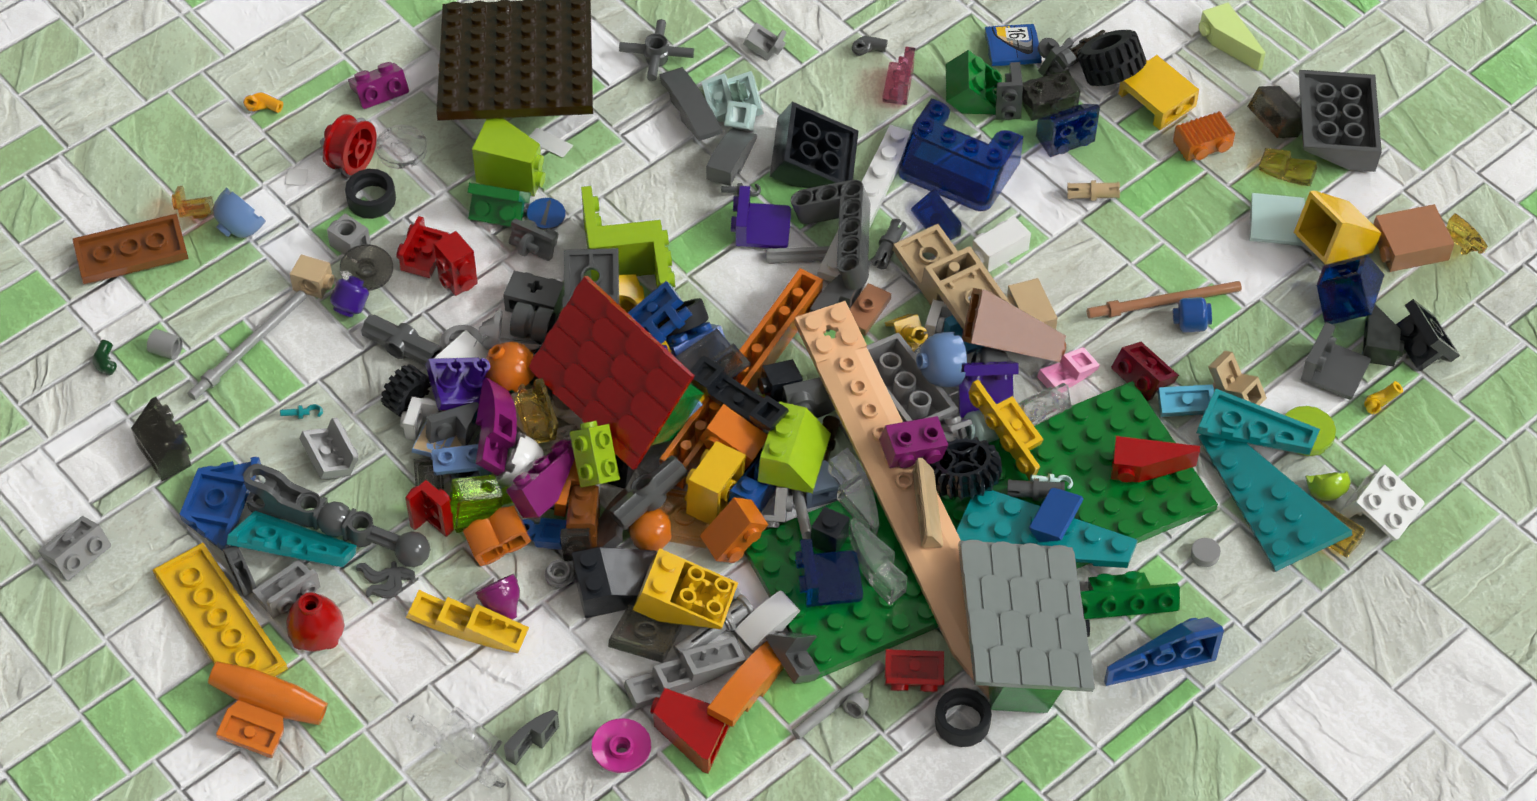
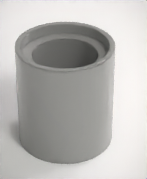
[147,329,183,360]

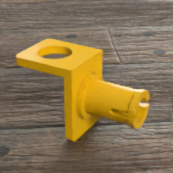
[885,314,928,353]

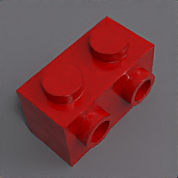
[434,231,478,296]

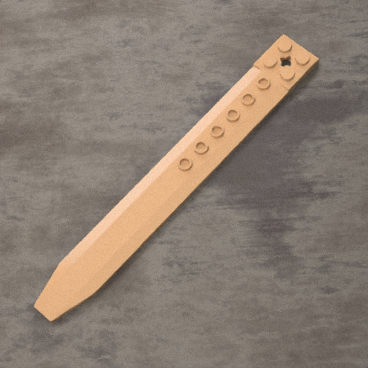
[794,301,989,699]

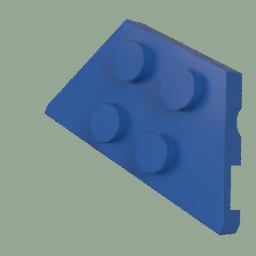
[180,457,261,551]

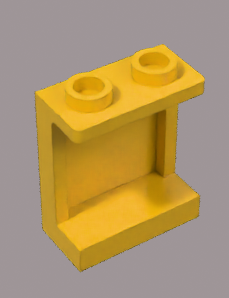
[1118,55,1199,130]

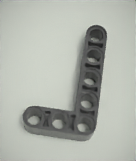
[791,180,871,290]

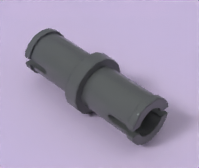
[871,218,907,269]
[1008,478,1065,501]

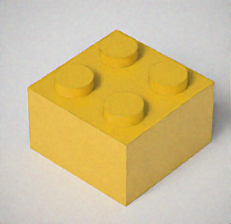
[685,441,746,525]

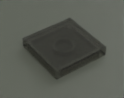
[608,605,682,663]

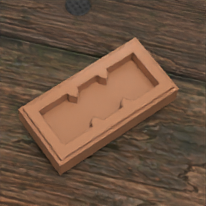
[850,283,891,336]

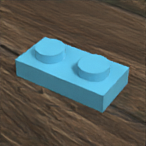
[1157,384,1214,417]

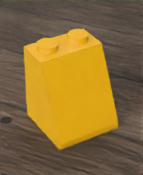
[1293,190,1381,265]

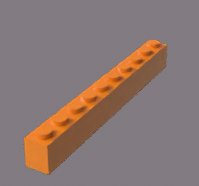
[659,268,823,489]

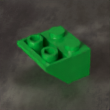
[946,50,1002,115]

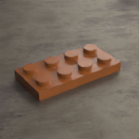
[72,213,189,284]

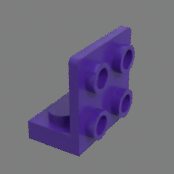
[958,361,1019,418]

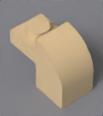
[1208,351,1267,405]

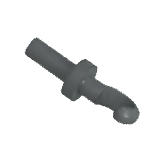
[721,183,761,197]

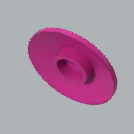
[591,718,651,773]

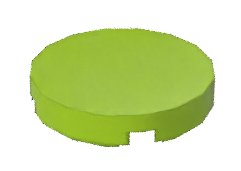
[1285,406,1336,456]

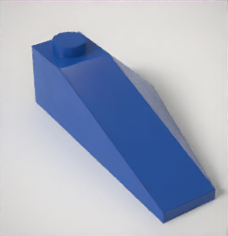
[1104,617,1224,686]

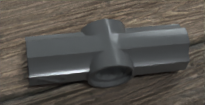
[361,315,442,366]
[609,455,688,530]

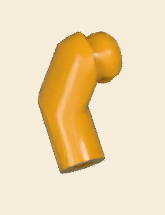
[243,92,283,113]

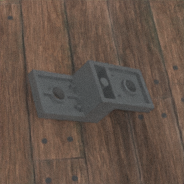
[562,248,620,308]

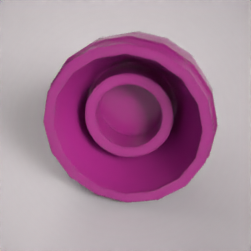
[475,574,520,620]

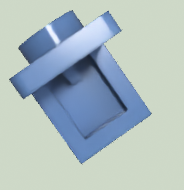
[432,444,493,486]

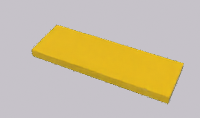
[152,542,288,677]

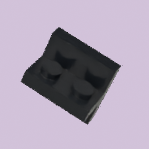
[1396,299,1460,371]

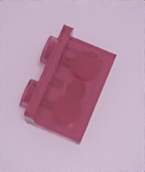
[882,47,916,105]

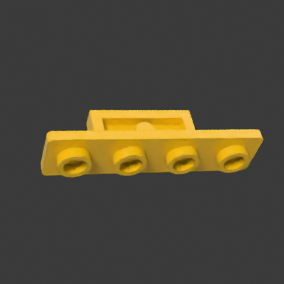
[968,379,1044,480]

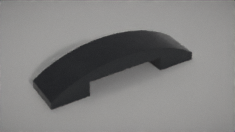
[689,356,789,431]

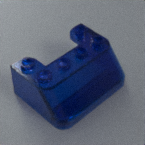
[898,98,1024,211]

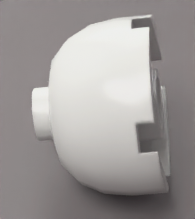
[495,432,544,488]

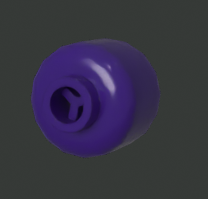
[330,275,369,317]

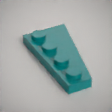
[1196,389,1320,455]
[227,511,357,567]

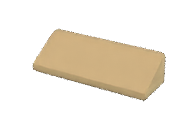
[912,458,943,548]

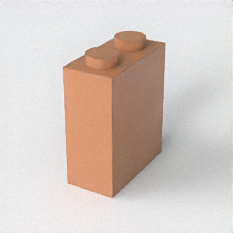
[1373,204,1454,272]

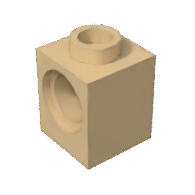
[290,254,334,299]

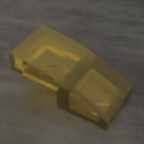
[1259,148,1317,186]

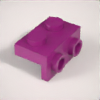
[348,62,409,109]

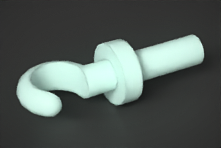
[1030,474,1073,489]

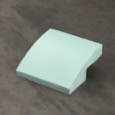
[701,71,764,122]
[1249,193,1305,246]

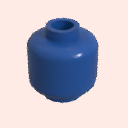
[1173,297,1212,333]

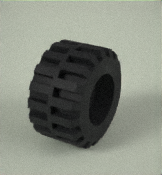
[1077,30,1147,86]

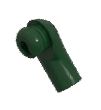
[92,340,117,376]

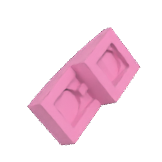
[1037,347,1100,395]

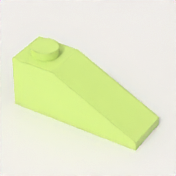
[1199,2,1266,71]

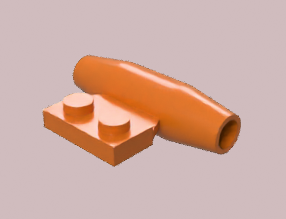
[208,661,328,759]

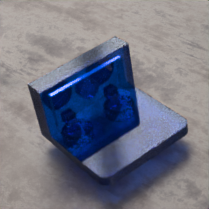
[795,539,863,607]

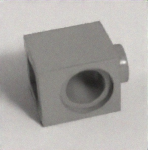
[327,213,371,261]

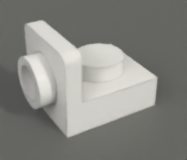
[924,299,953,339]

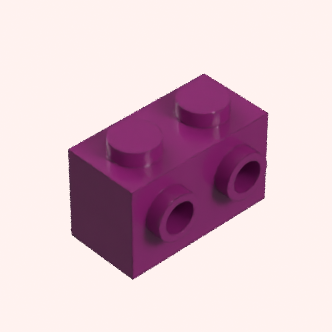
[879,416,948,468]

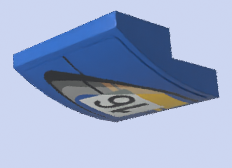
[985,24,1042,66]

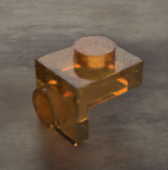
[172,185,214,219]

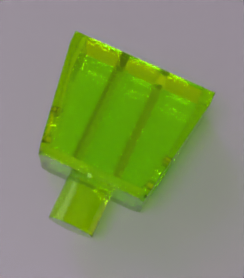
[450,475,513,533]

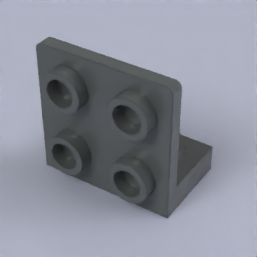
[1300,322,1371,400]

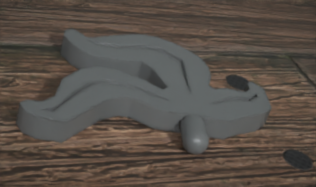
[356,561,416,599]

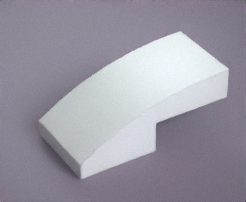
[735,591,800,651]

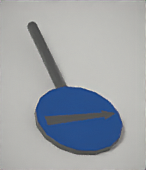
[523,198,565,230]

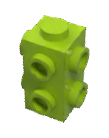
[570,421,620,487]

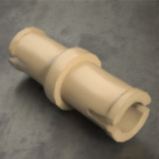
[1067,180,1120,201]

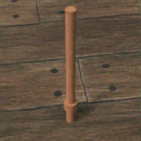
[1087,281,1242,319]

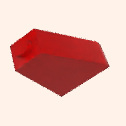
[650,688,730,774]

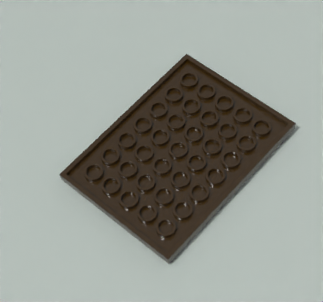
[436,0,593,121]

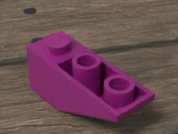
[506,439,575,518]

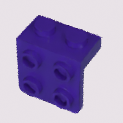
[731,186,791,249]

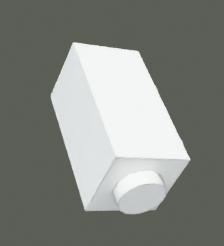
[972,216,1031,272]

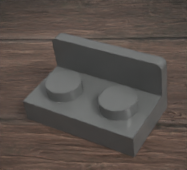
[996,62,1023,120]

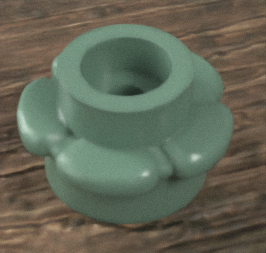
[729,80,748,103]

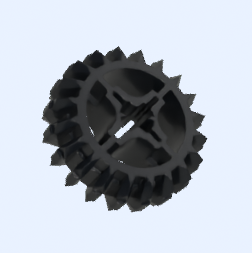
[929,436,1002,501]

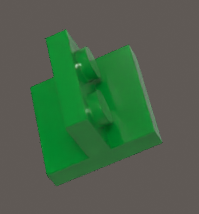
[467,182,531,227]

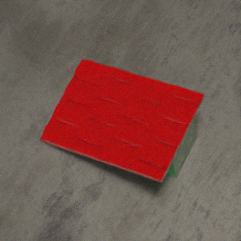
[529,276,704,470]

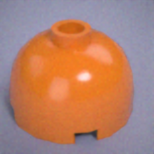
[485,341,535,393]

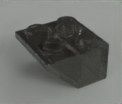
[131,397,192,481]

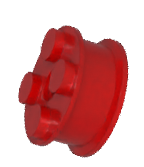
[323,114,377,176]

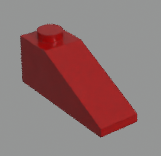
[1111,436,1200,483]

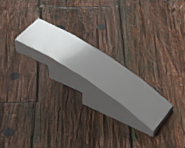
[624,637,746,710]

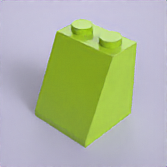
[472,118,545,197]

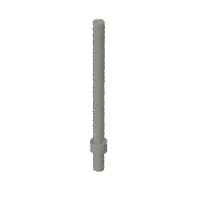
[188,290,307,400]

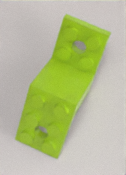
[581,186,676,290]

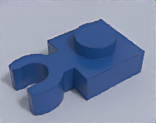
[522,518,567,550]

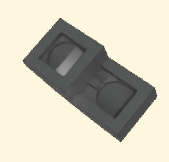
[504,710,559,765]

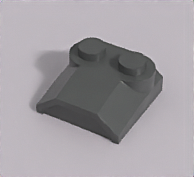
[782,377,835,418]

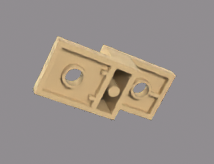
[892,224,1011,330]

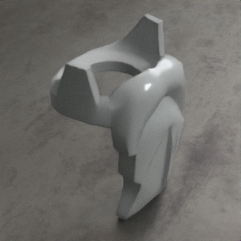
[479,310,542,352]

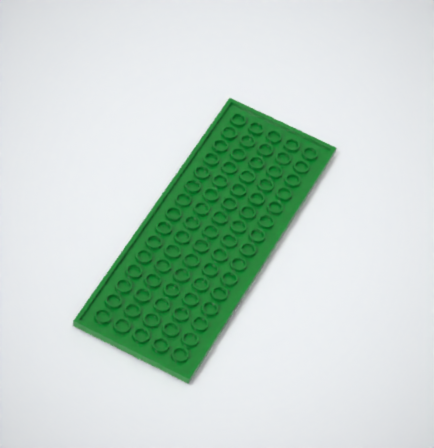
[744,381,1218,679]

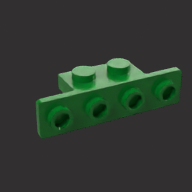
[1081,571,1180,619]

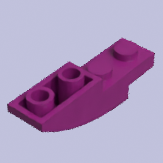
[475,377,517,476]

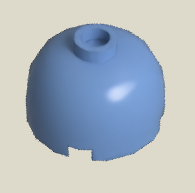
[213,187,266,238]
[916,332,967,387]

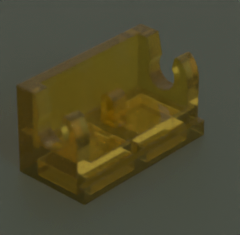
[514,378,558,444]

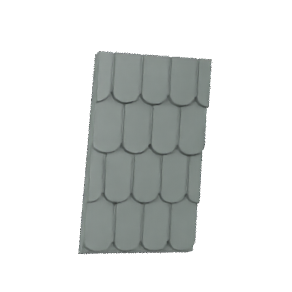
[958,540,1095,713]

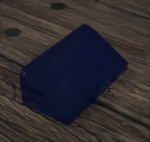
[911,190,962,240]

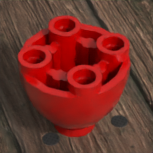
[286,592,345,652]

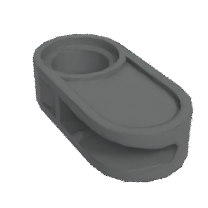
[223,545,257,596]

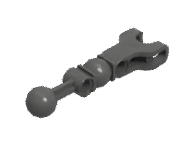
[243,464,431,567]

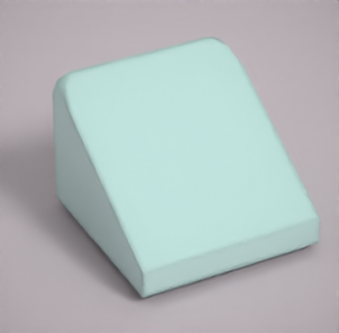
[724,100,757,131]

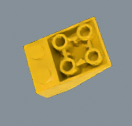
[633,548,738,629]

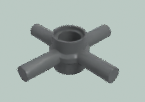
[619,19,694,81]

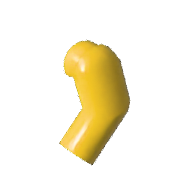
[1364,381,1403,414]

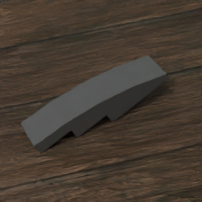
[659,67,723,141]

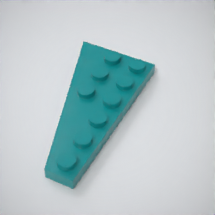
[1198,434,1352,572]
[956,490,1138,568]

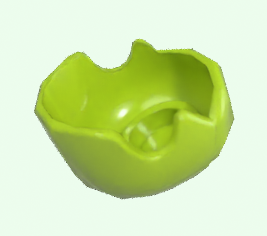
[1305,471,1351,501]

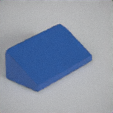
[1029,488,1084,542]

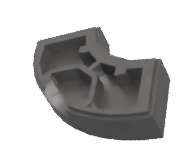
[595,488,629,548]

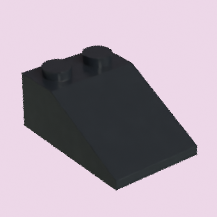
[572,547,657,618]

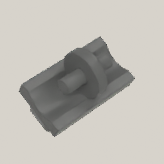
[1038,37,1078,81]
[508,218,558,261]

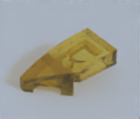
[1446,213,1488,255]

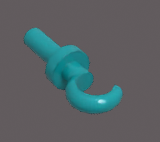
[280,404,323,419]

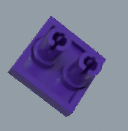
[425,357,490,410]

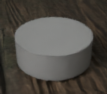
[1191,538,1221,567]

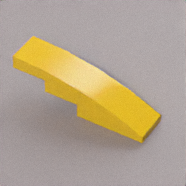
[406,590,529,653]

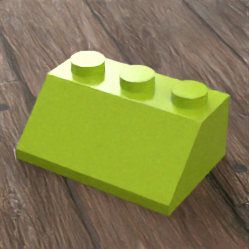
[758,402,831,494]

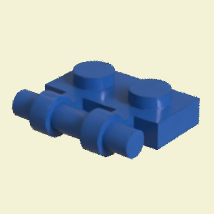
[628,281,692,344]

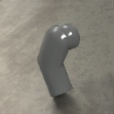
[852,35,888,55]

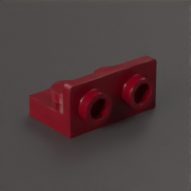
[1111,342,1179,401]

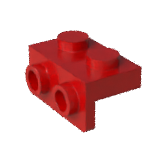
[396,216,450,278]
[405,480,454,537]
[885,649,945,692]

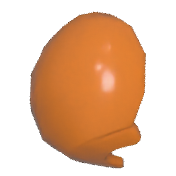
[629,508,671,551]

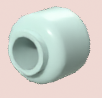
[963,410,999,443]

